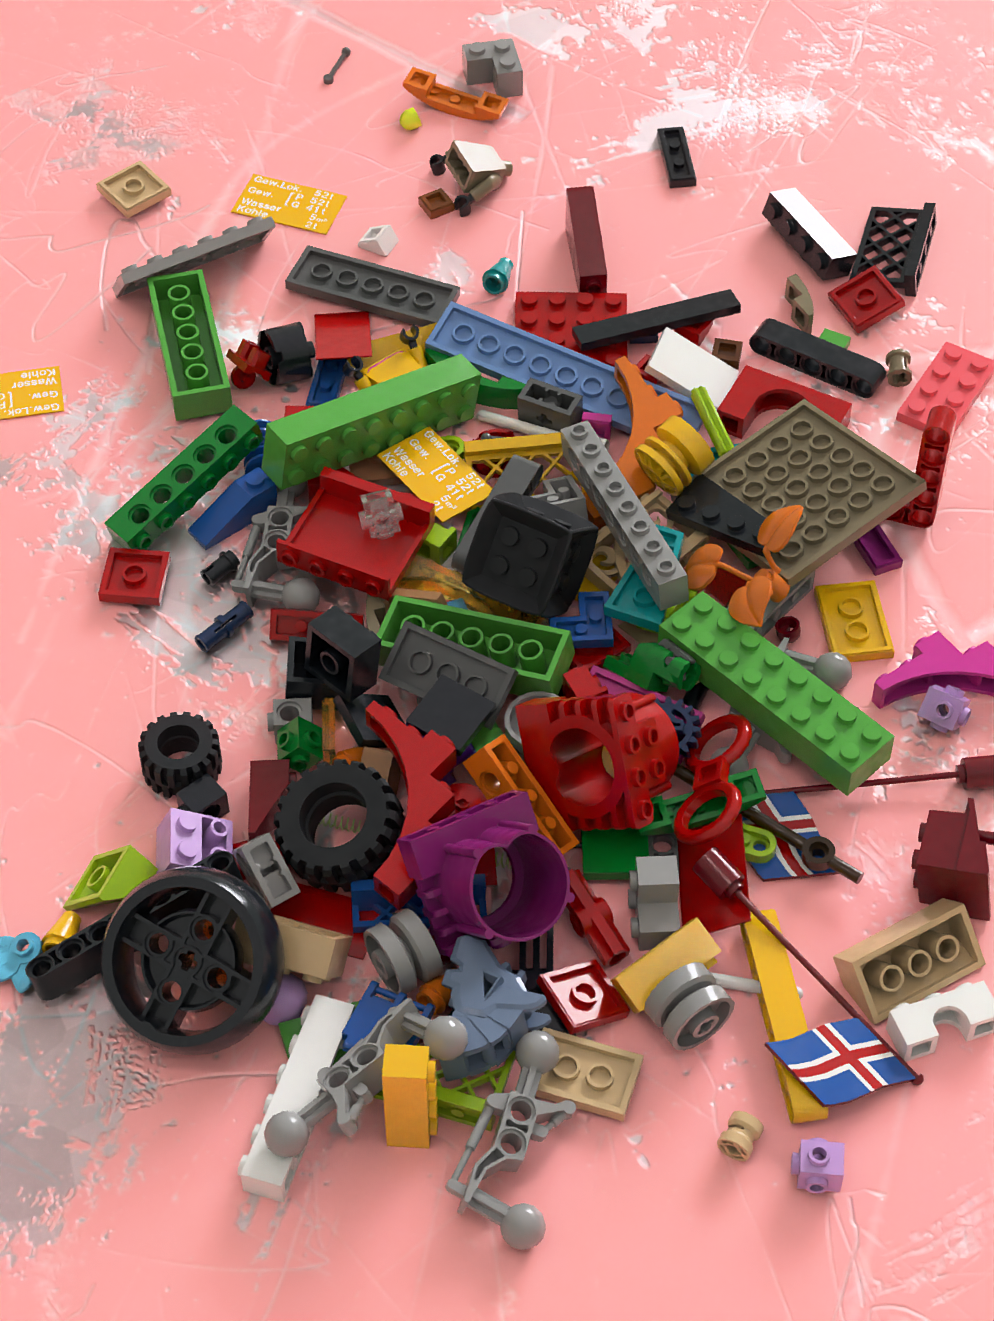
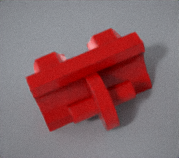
[226,338,272,389]

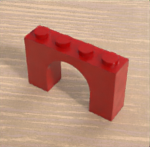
[717,365,852,439]

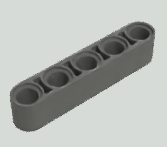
[451,454,544,573]

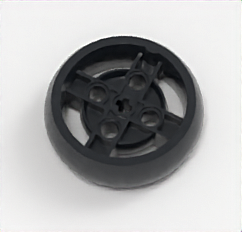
[100,866,285,1055]

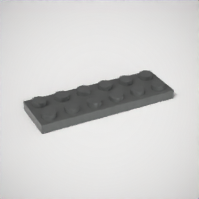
[285,245,460,327]

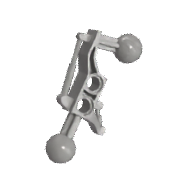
[231,481,320,610]
[710,637,852,775]
[264,998,468,1157]
[445,1030,576,1250]

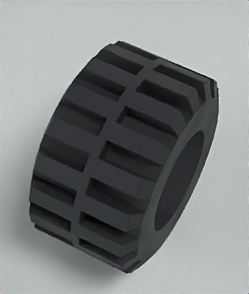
[138,711,222,798]

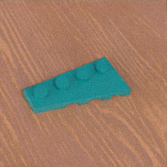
[604,524,684,632]

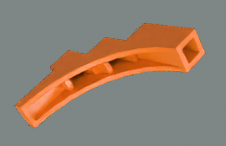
[583,356,683,531]

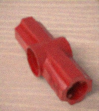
[566,868,630,967]

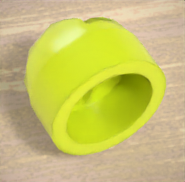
[400,107,422,130]

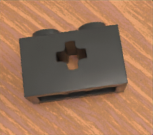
[517,378,583,432]

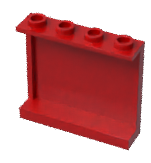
[276,466,435,601]

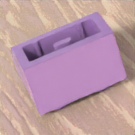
[156,807,233,874]

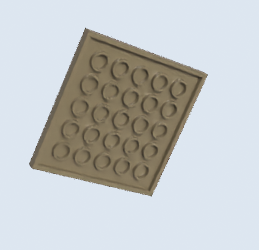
[670,399,927,588]

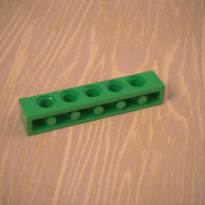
[104,404,264,550]

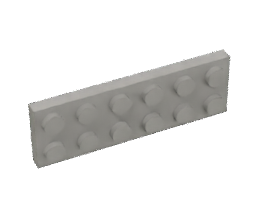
[112,216,276,298]

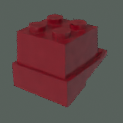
[911,798,994,921]

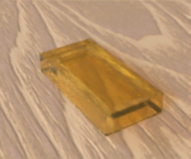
[322,698,337,765]

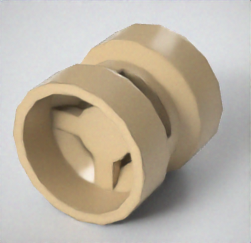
[717,1111,764,1161]

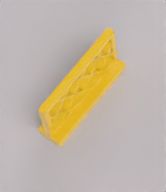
[463,432,586,510]

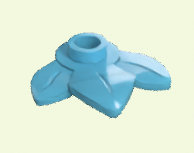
[0,932,43,994]

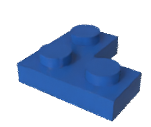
[549,591,614,649]

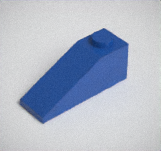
[188,467,277,550]

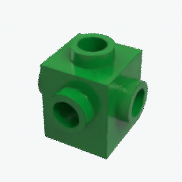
[277,716,323,773]

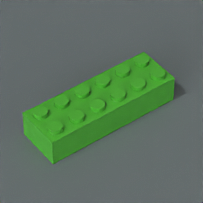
[147,269,232,421]
[377,595,575,696]

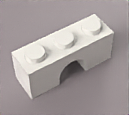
[886,980,994,1062]

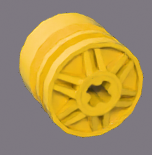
[634,415,715,496]

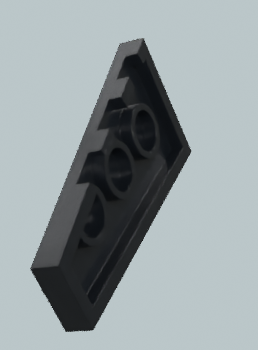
[666,474,773,557]

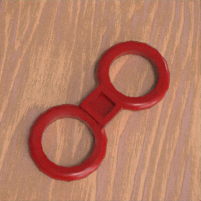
[673,714,752,846]

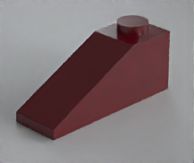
[248,759,297,841]

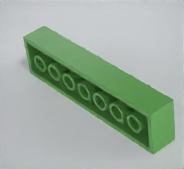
[261,354,482,490]
[658,591,895,796]

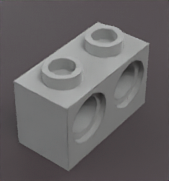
[232,832,301,908]

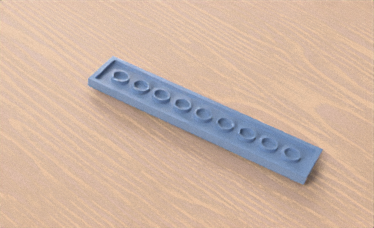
[425,301,703,434]

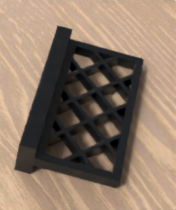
[849,202,937,297]

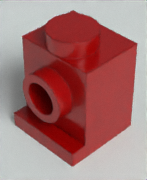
[562,665,608,699]

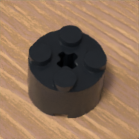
[257,322,316,385]

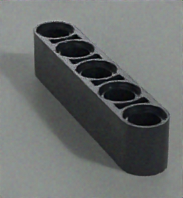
[749,318,887,398]

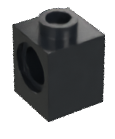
[176,773,230,818]

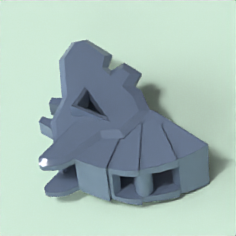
[439,934,551,1081]

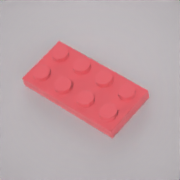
[896,341,994,433]

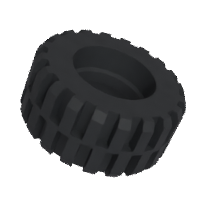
[273,759,405,893]

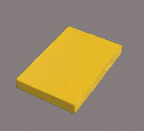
[814,580,895,662]

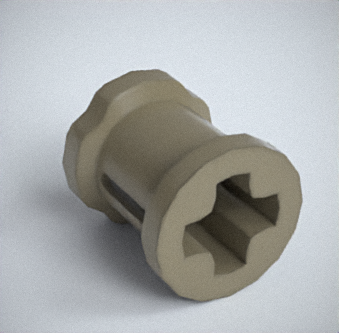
[885,349,912,387]

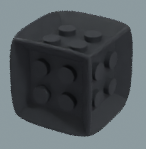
[462,492,598,618]

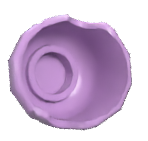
[263,973,308,1026]

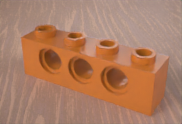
[462,734,580,855]

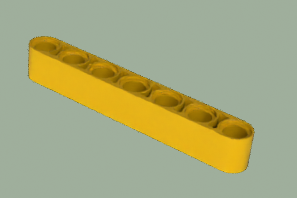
[740,909,828,1124]

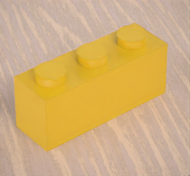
[610,918,721,1015]

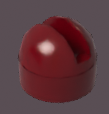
[775,616,801,643]

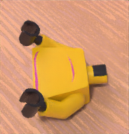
[343,324,428,390]

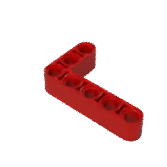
[886,405,957,528]

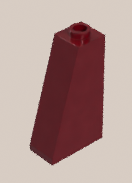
[565,186,607,293]

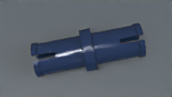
[194,601,254,653]

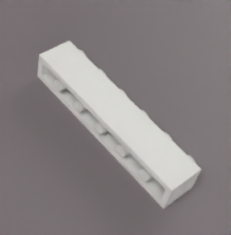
[237,994,355,1203]

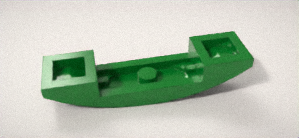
[425,348,526,409]
[638,768,767,836]

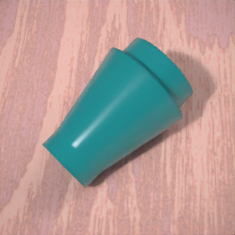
[482,257,513,294]

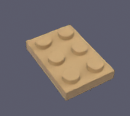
[536,1027,644,1122]

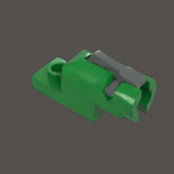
[603,638,701,692]

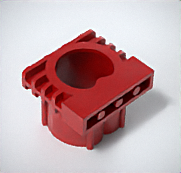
[515,692,679,832]

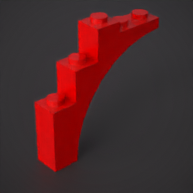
[365,700,456,910]

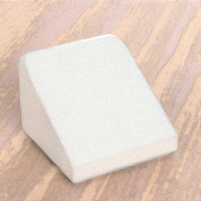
[357,225,399,256]

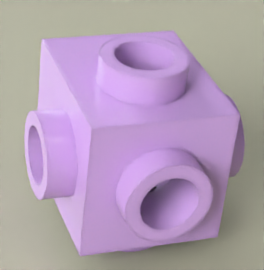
[917,684,972,733]
[791,1138,845,1193]

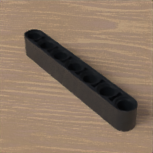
[25,851,244,1001]

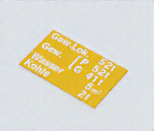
[231,174,348,235]
[0,366,65,420]
[377,426,492,523]

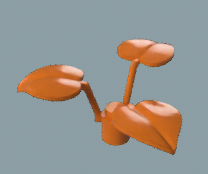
[685,505,804,627]

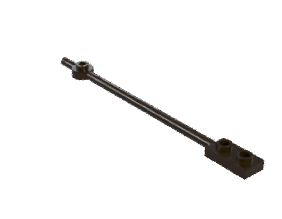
[558,684,864,884]

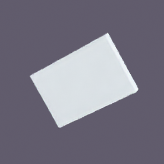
[644,327,739,410]

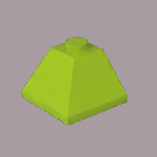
[63,845,158,911]

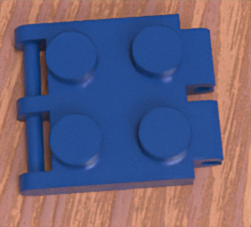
[342,980,436,1052]

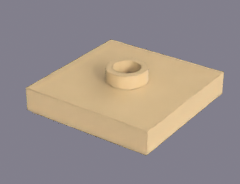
[96,160,172,218]

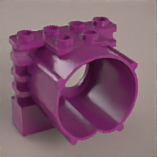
[397,790,575,959]

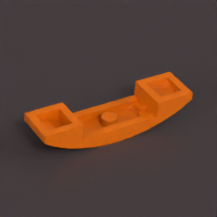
[403,67,509,121]

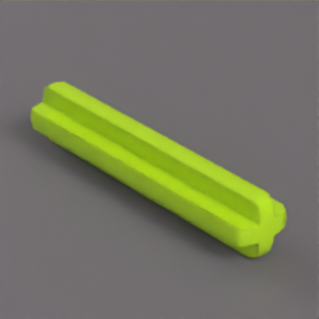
[691,386,734,457]

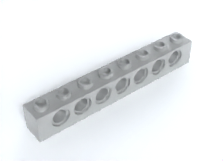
[560,420,689,611]

